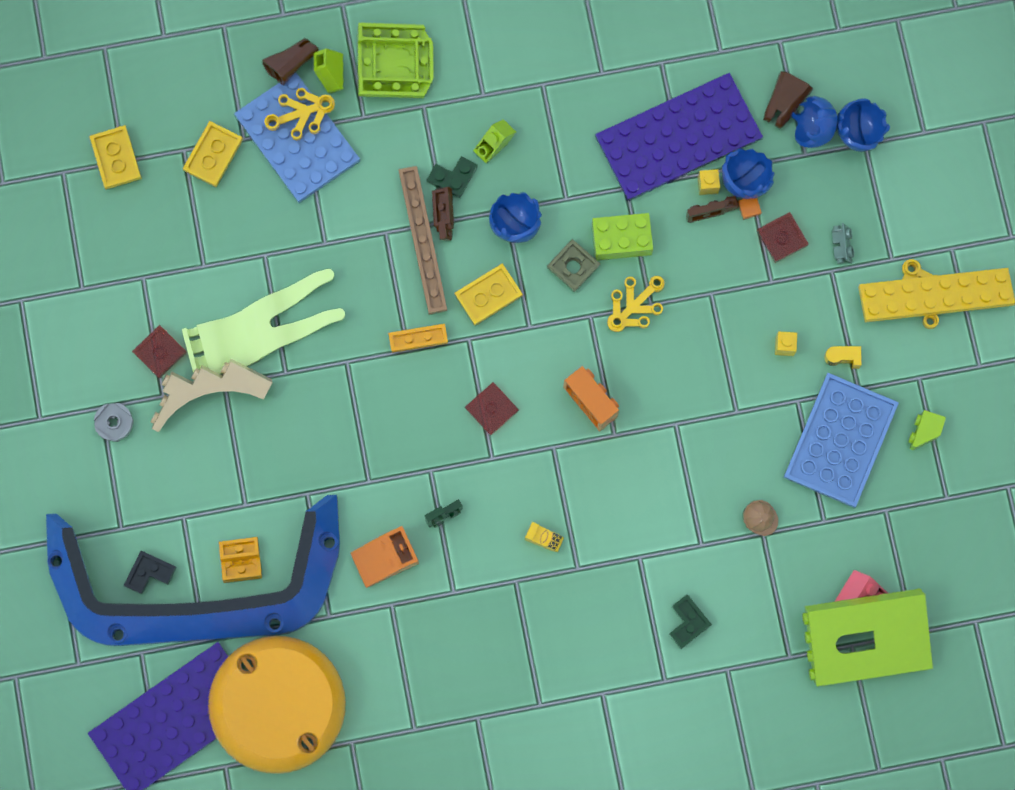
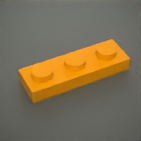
[388,324,448,353]

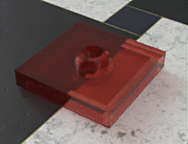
[757,212,809,263]
[132,325,187,379]
[465,382,519,436]

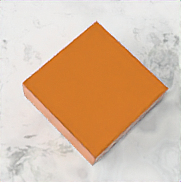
[738,198,762,220]

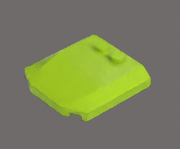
[357,23,434,98]

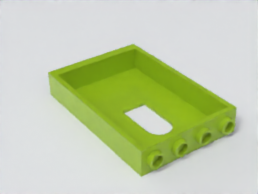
[802,588,933,687]

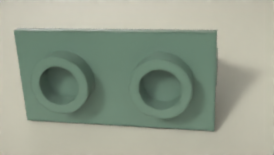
[832,223,854,264]

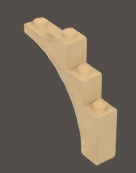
[150,359,272,432]

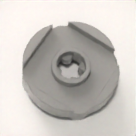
[94,403,134,442]

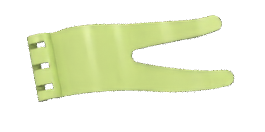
[182,269,345,374]

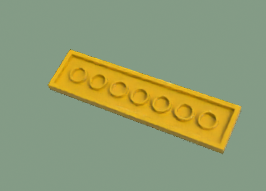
[858,268,1015,322]

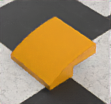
[219,537,262,583]

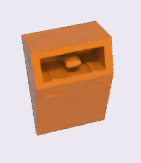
[350,526,419,588]

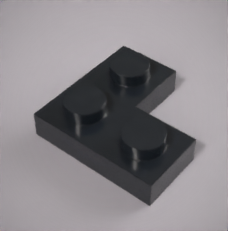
[123,551,177,594]

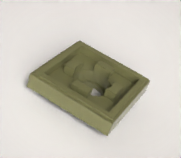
[547,239,600,292]

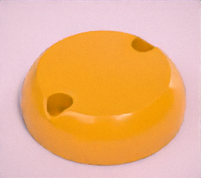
[208,636,346,774]

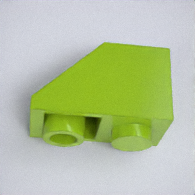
[314,49,343,94]
[473,119,516,163]
[908,410,946,450]

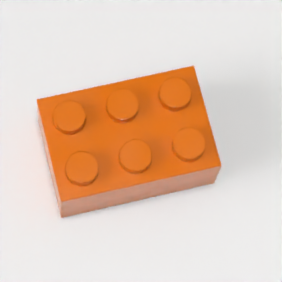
[563,366,619,432]

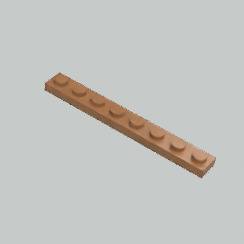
[398,166,447,315]

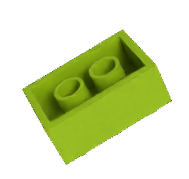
[592,213,653,260]

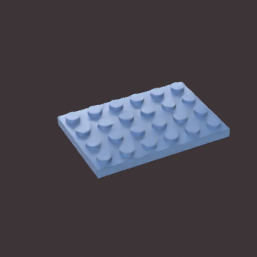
[234,72,360,203]
[783,373,899,508]

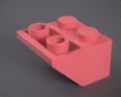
[834,570,888,602]

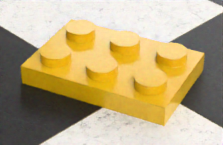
[183,121,243,187]
[89,125,142,190]
[454,263,523,325]

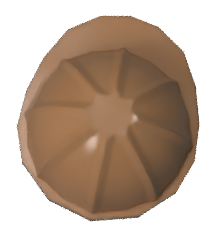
[743,500,778,536]

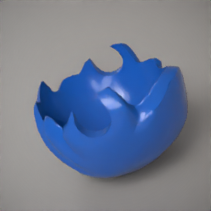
[792,96,838,148]
[837,98,890,152]
[722,148,775,199]
[489,192,542,243]

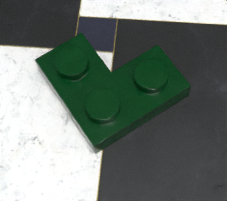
[427,156,478,198]
[424,499,463,528]
[669,594,712,649]

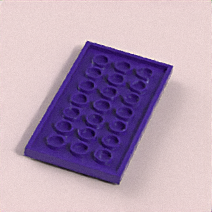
[595,72,763,201]
[88,642,228,790]

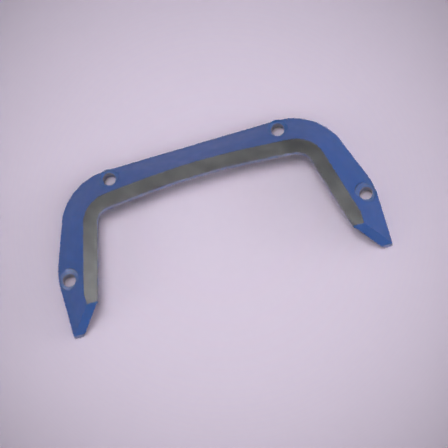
[46,495,340,646]

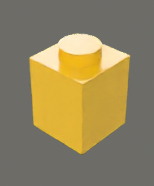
[698,169,720,195]
[775,331,797,356]

